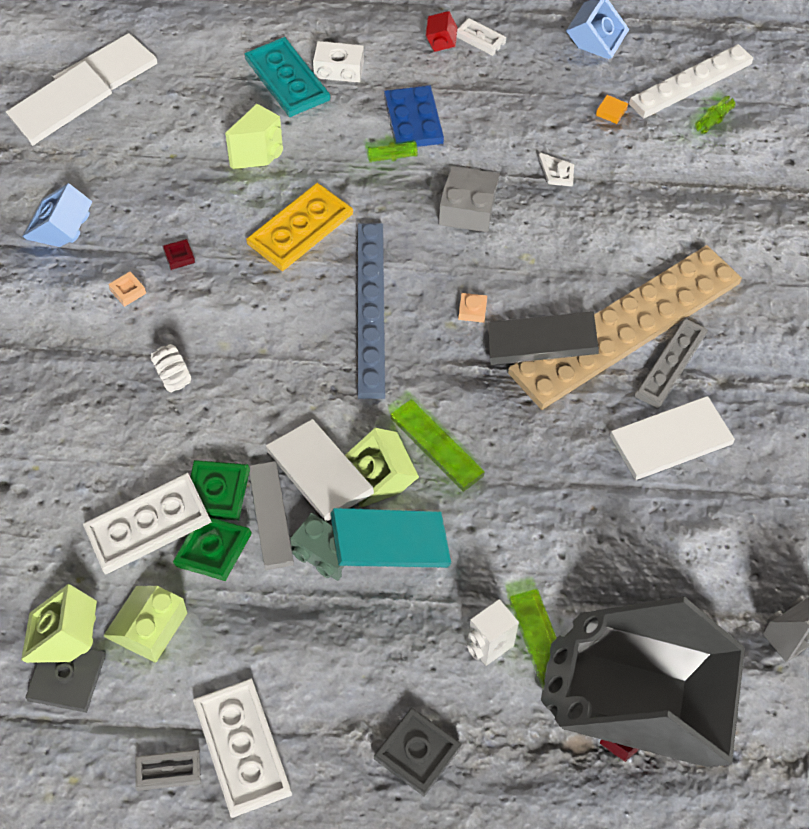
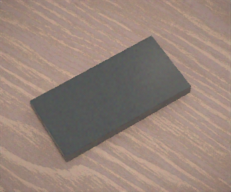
[488,311,599,365]

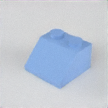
[566,0,629,59]
[23,183,92,247]

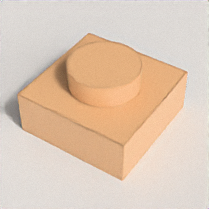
[108,272,146,307]
[458,293,487,323]

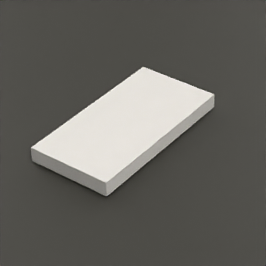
[53,33,158,91]
[6,61,112,146]
[610,396,735,481]
[266,419,374,522]
[83,473,211,575]
[193,678,292,818]

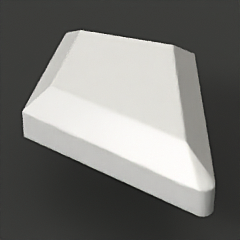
[539,153,574,186]

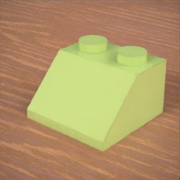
[225,104,283,169]
[345,428,419,507]
[21,584,97,663]
[104,586,187,663]

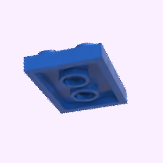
[384,85,444,149]

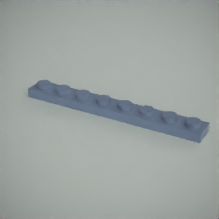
[358,224,385,399]

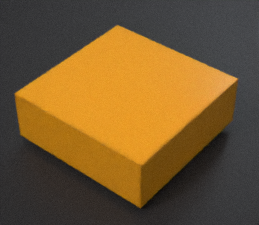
[596,95,628,124]

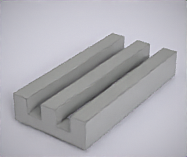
[135,750,201,791]

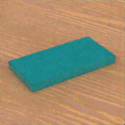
[244,37,330,118]
[330,508,452,568]

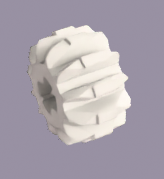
[151,344,191,392]

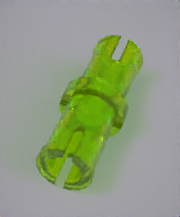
[695,95,736,134]
[367,141,418,163]

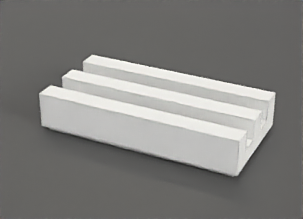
[457,18,506,56]

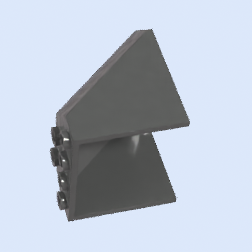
[541,597,745,767]

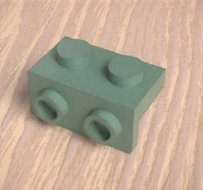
[290,513,344,581]

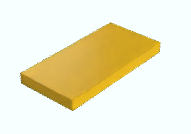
[246,182,353,272]

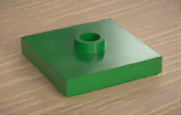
[190,460,250,521]
[173,517,252,581]

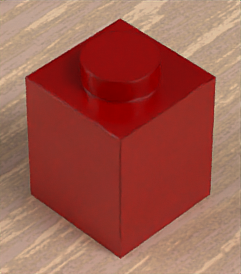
[426,11,458,52]

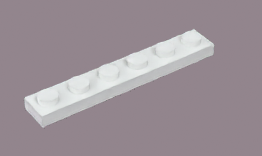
[629,44,753,119]

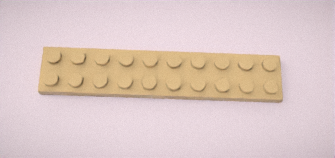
[508,245,742,410]

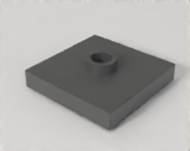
[25,649,106,713]
[374,707,462,797]

